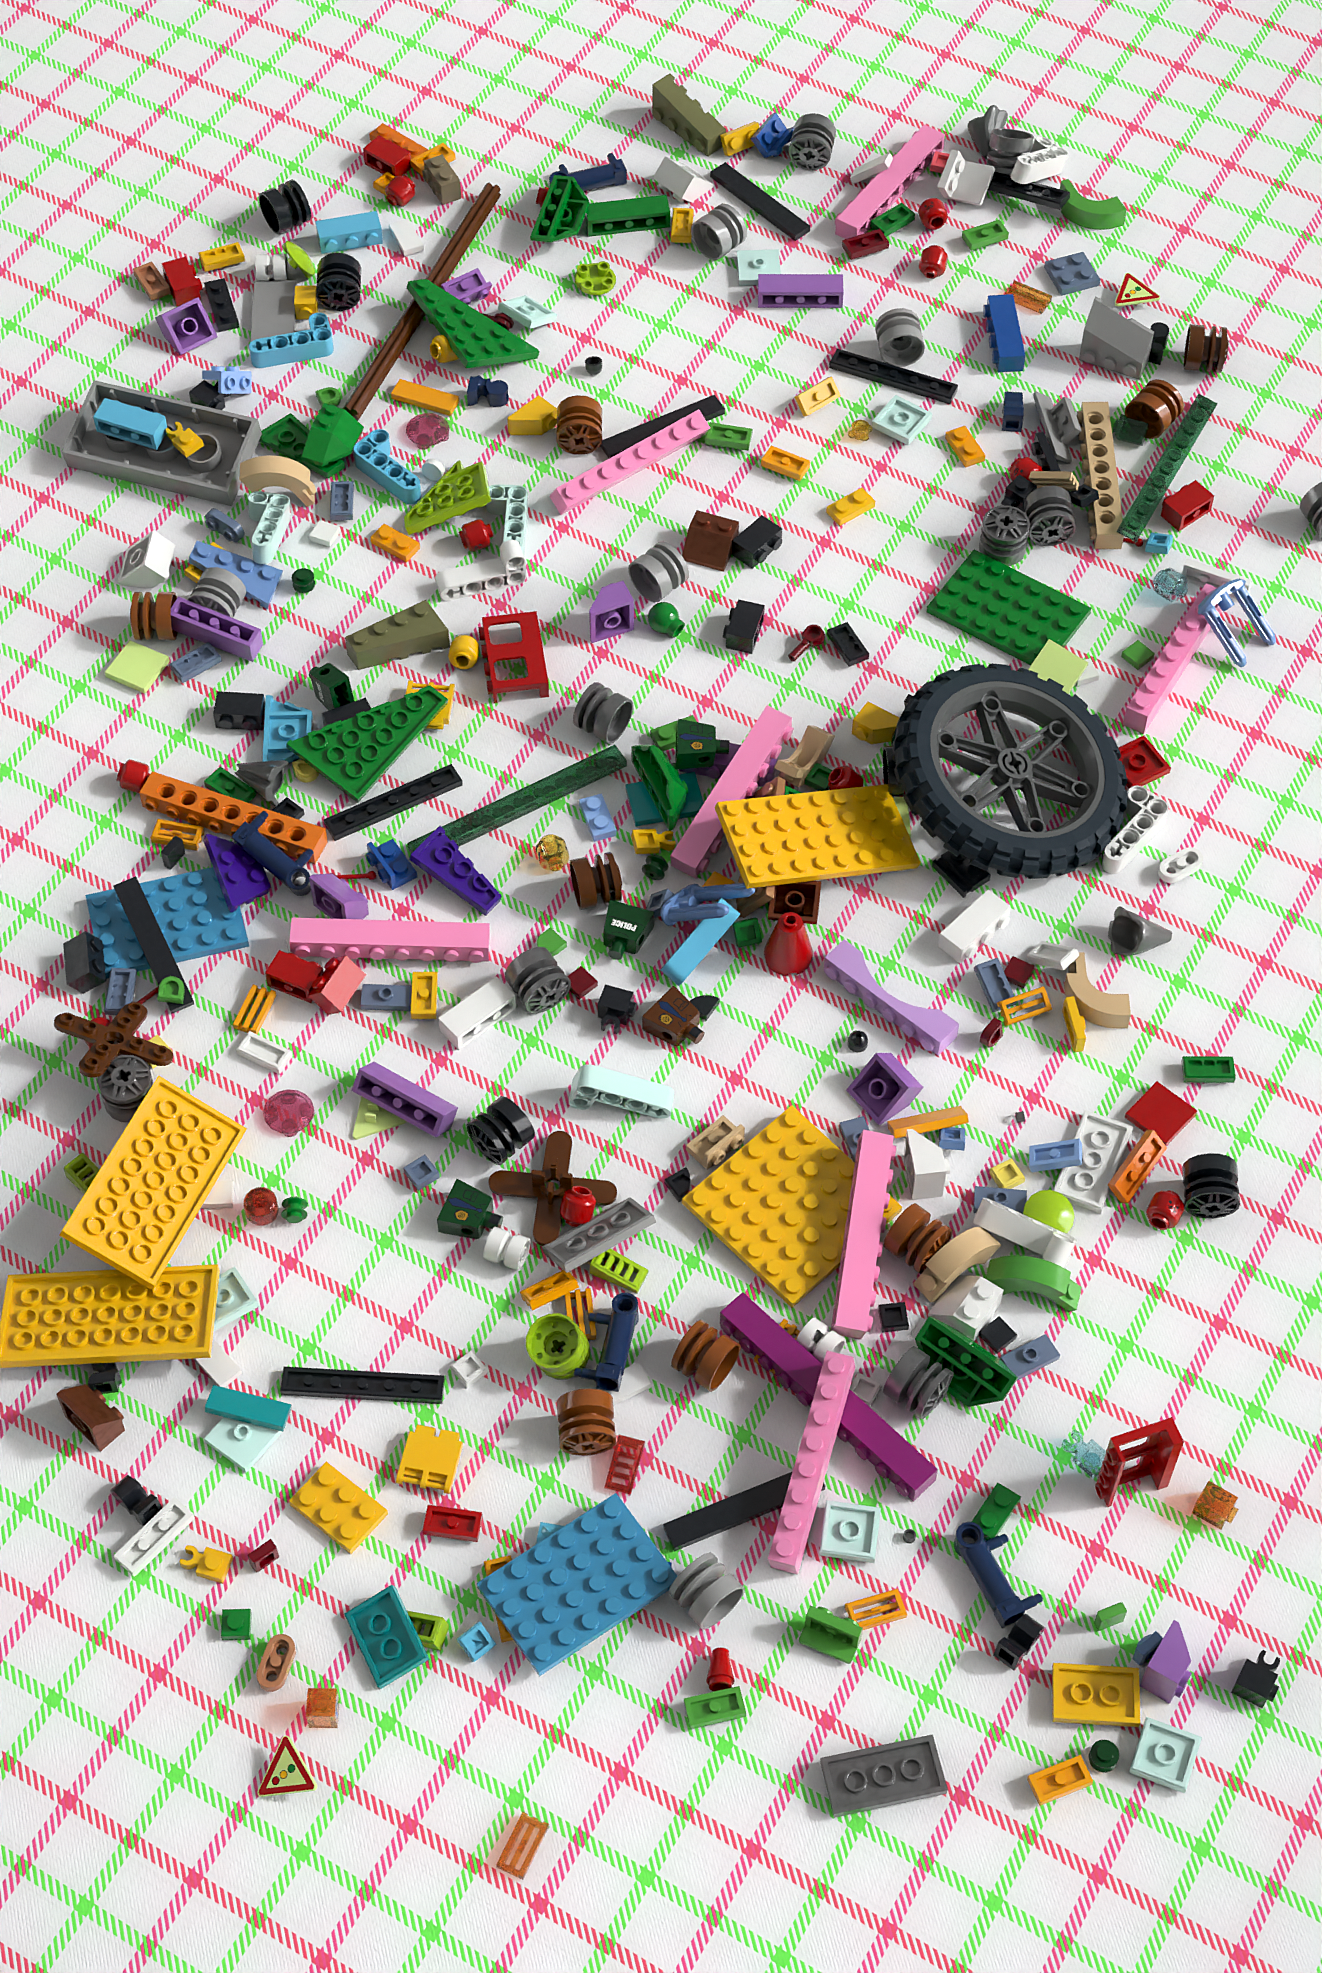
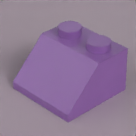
[155,297,218,355]
[589,581,634,643]
[309,874,369,920]
[846,1053,924,1125]
[1139,1620,1192,1704]

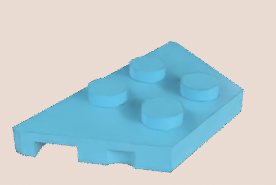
[263,695,313,763]

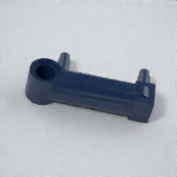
[549,153,627,191]
[232,811,314,896]
[574,1293,639,1392]
[954,1522,1043,1628]

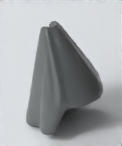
[967,105,1008,160]
[235,760,289,807]
[1108,906,1172,955]

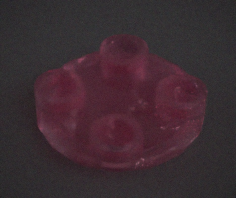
[406,413,449,450]
[263,1089,315,1137]

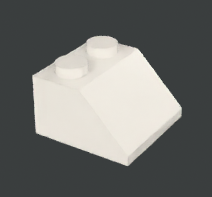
[653,156,714,202]
[118,530,175,588]
[903,1129,950,1200]
[928,1275,1004,1341]

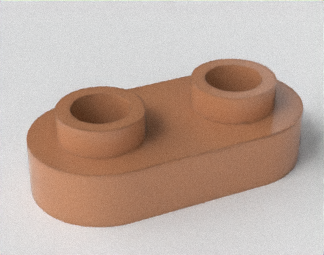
[256,1634,296,1692]

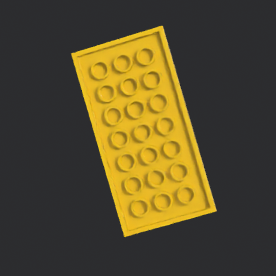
[714,784,921,889]
[59,1076,247,1290]
[0,1264,220,1368]

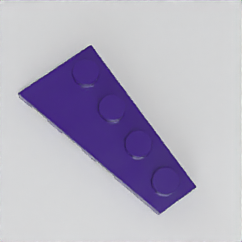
[409,826,502,916]

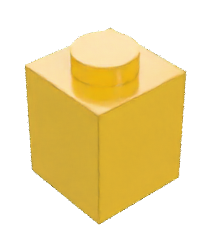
[294,285,318,320]

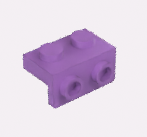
[440,268,492,305]

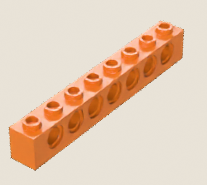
[139,771,328,864]

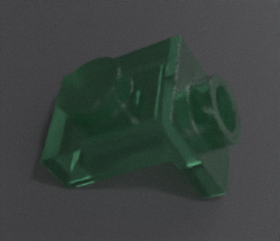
[1113,414,1149,446]

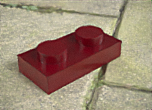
[842,229,889,260]

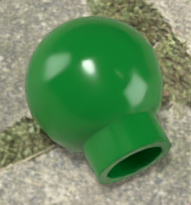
[648,602,685,638]

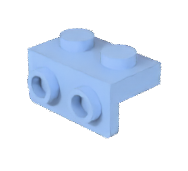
[202,366,252,394]

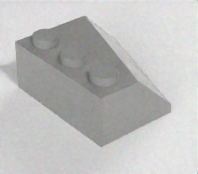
[1079,297,1154,380]

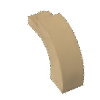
[239,456,316,507]
[774,725,835,787]
[1064,952,1131,1028]
[913,1227,1001,1302]

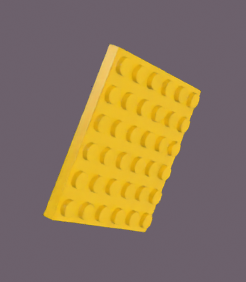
[682,1105,902,1308]

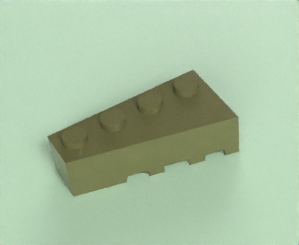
[652,73,726,156]
[345,600,450,670]

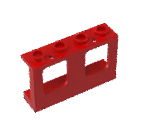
[478,611,549,703]
[1095,1417,1184,1507]

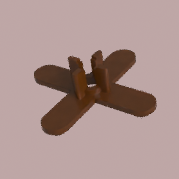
[54,1002,173,1078]
[488,1131,617,1246]

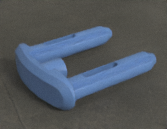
[1198,578,1276,667]
[660,883,755,926]

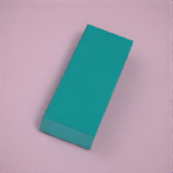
[205,1385,291,1432]

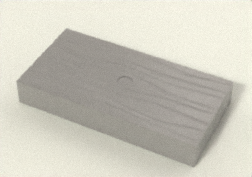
[62,380,262,506]

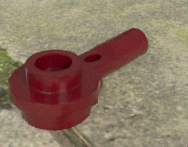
[481,312,514,331]
[788,624,825,661]

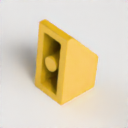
[507,395,557,435]
[852,701,899,744]

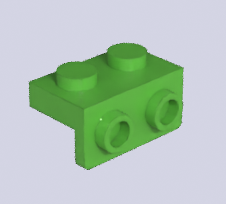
[799,1605,863,1664]

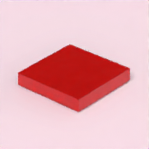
[1118,735,1171,789]
[1125,1081,1197,1146]

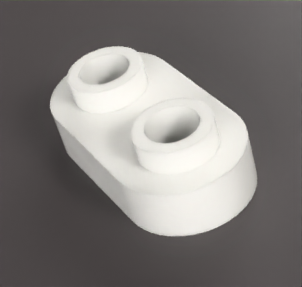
[1158,847,1203,883]

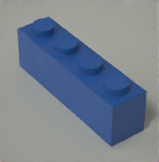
[983,294,1025,373]

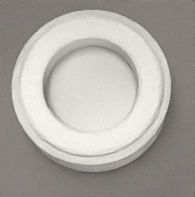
[422,459,445,481]

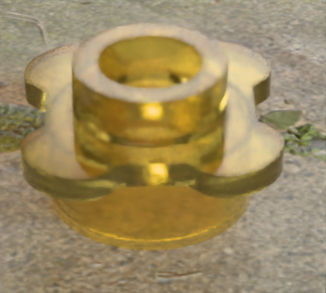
[848,420,873,441]

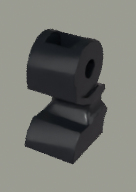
[1148,322,1169,365]
[88,1362,122,1394]
[110,1475,162,1527]
[993,1614,1045,1671]

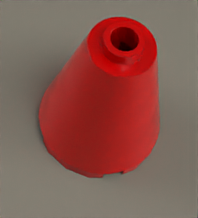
[764,912,813,976]

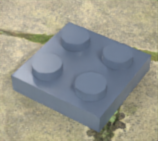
[1044,252,1101,296]

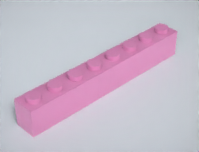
[835,125,945,239]
[549,409,710,515]
[1123,583,1222,734]
[670,705,794,879]
[289,918,490,963]
[830,1129,896,1339]
[768,1351,855,1574]

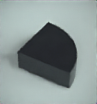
[690,995,720,1021]
[664,1167,690,1202]

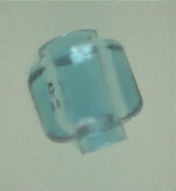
[1153,568,1188,602]

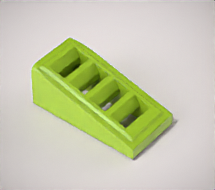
[64,1153,99,1194]
[590,1249,649,1294]
[407,1611,449,1651]

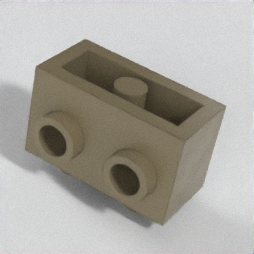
[422,155,461,205]

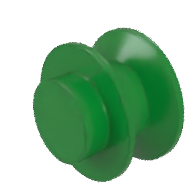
[281,1196,308,1223]

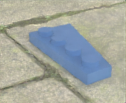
[189,541,283,609]

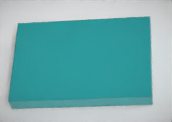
[625,772,704,827]
[344,1585,430,1689]

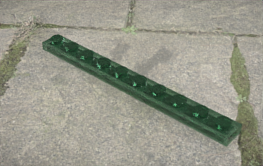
[1117,394,1218,542]
[407,745,627,854]

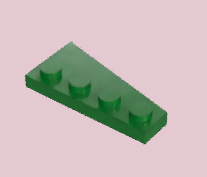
[259,413,345,479]

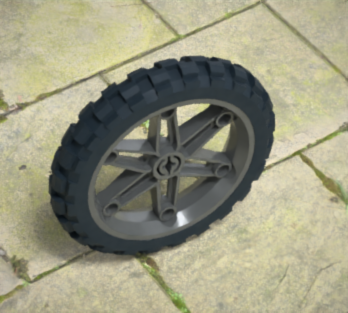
[892,663,1128,879]

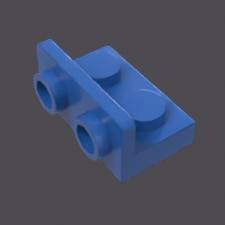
[751,113,794,158]
[366,839,418,890]

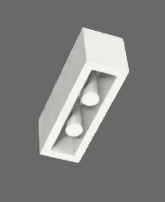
[938,889,1011,964]
[438,976,517,1050]

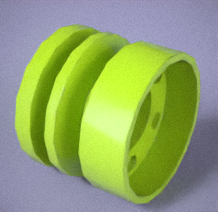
[526,1313,590,1380]

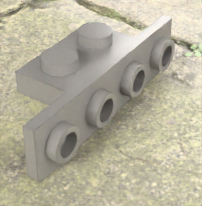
[1033,391,1081,464]

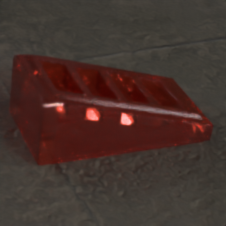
[604,1435,645,1495]

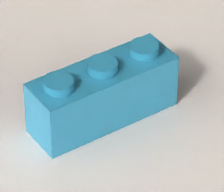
[315,211,383,254]
[93,398,168,450]

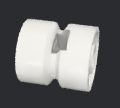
[255,254,288,281]
[483,1227,531,1271]
[796,1317,846,1364]

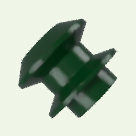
[291,568,315,593]
[642,855,669,880]
[1089,1740,1119,1773]

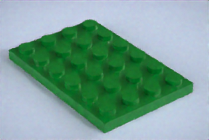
[926,549,1091,666]

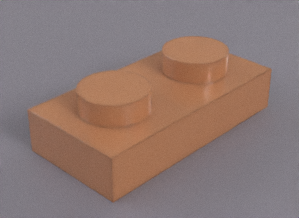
[133,261,171,301]

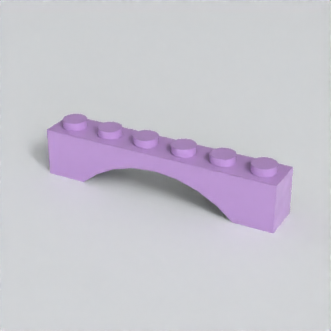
[824,939,959,1056]

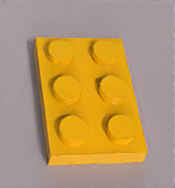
[289,1461,388,1554]
[1052,1663,1140,1727]

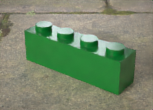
[585,195,670,237]

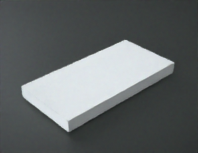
[1053,1110,1133,1214]

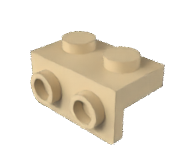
[686,1115,745,1170]

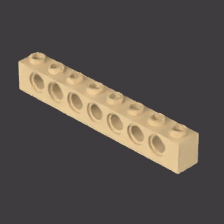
[1076,402,1124,549]

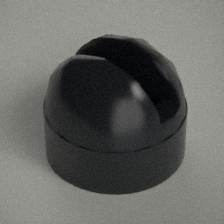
[585,356,602,375]
[848,1030,868,1052]

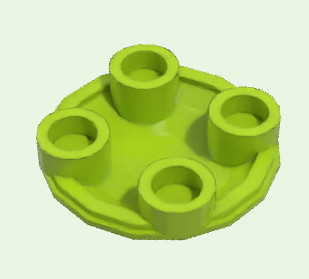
[282,241,315,279]
[575,261,616,295]
[1023,1190,1075,1234]

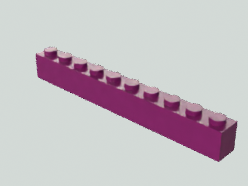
[720,1292,938,1502]

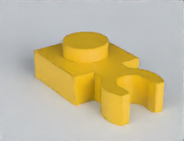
[165,421,204,458]
[631,829,676,854]
[179,1545,233,1584]

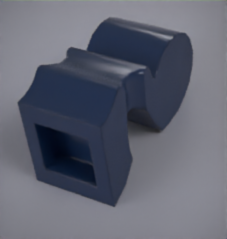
[467,375,509,407]
[1002,391,1024,432]

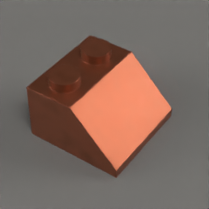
[682,510,739,572]
[768,881,821,925]
[56,1384,125,1452]

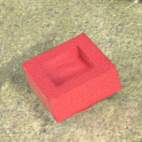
[930,151,950,174]

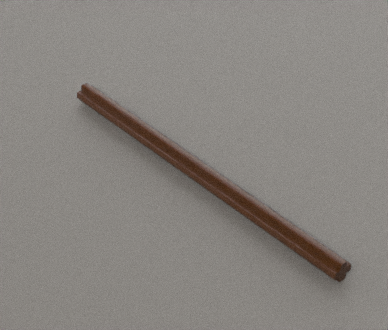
[342,182,501,421]

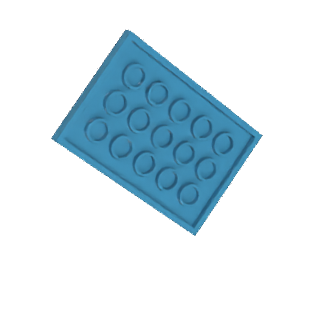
[85,867,249,979]
[477,1493,677,1677]

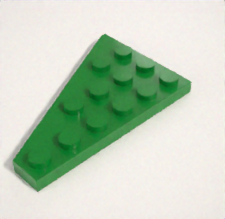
[407,279,540,368]
[286,685,448,803]

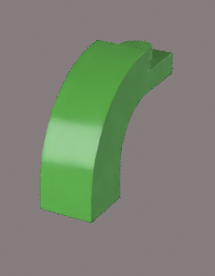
[1060,179,1127,230]
[985,1255,1082,1312]

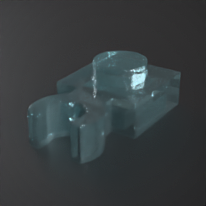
[1062,1430,1106,1479]

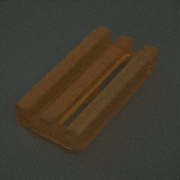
[1005,280,1052,314]
[496,1812,549,1880]

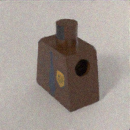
[642,986,705,1046]

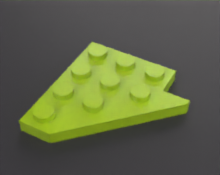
[404,460,491,535]

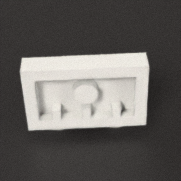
[937,150,995,205]

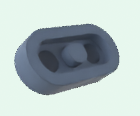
[205,508,245,542]

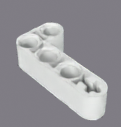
[1010,136,1068,184]
[435,540,526,601]
[1102,786,1168,874]
[973,1198,1077,1267]

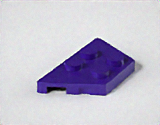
[203,834,271,912]

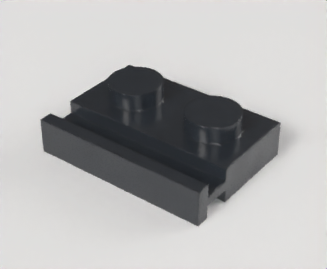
[932,851,991,898]

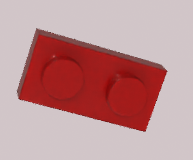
[422,1505,483,1542]

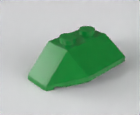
[530,175,590,242]
[301,403,364,467]
[631,745,688,831]
[915,1316,1018,1407]

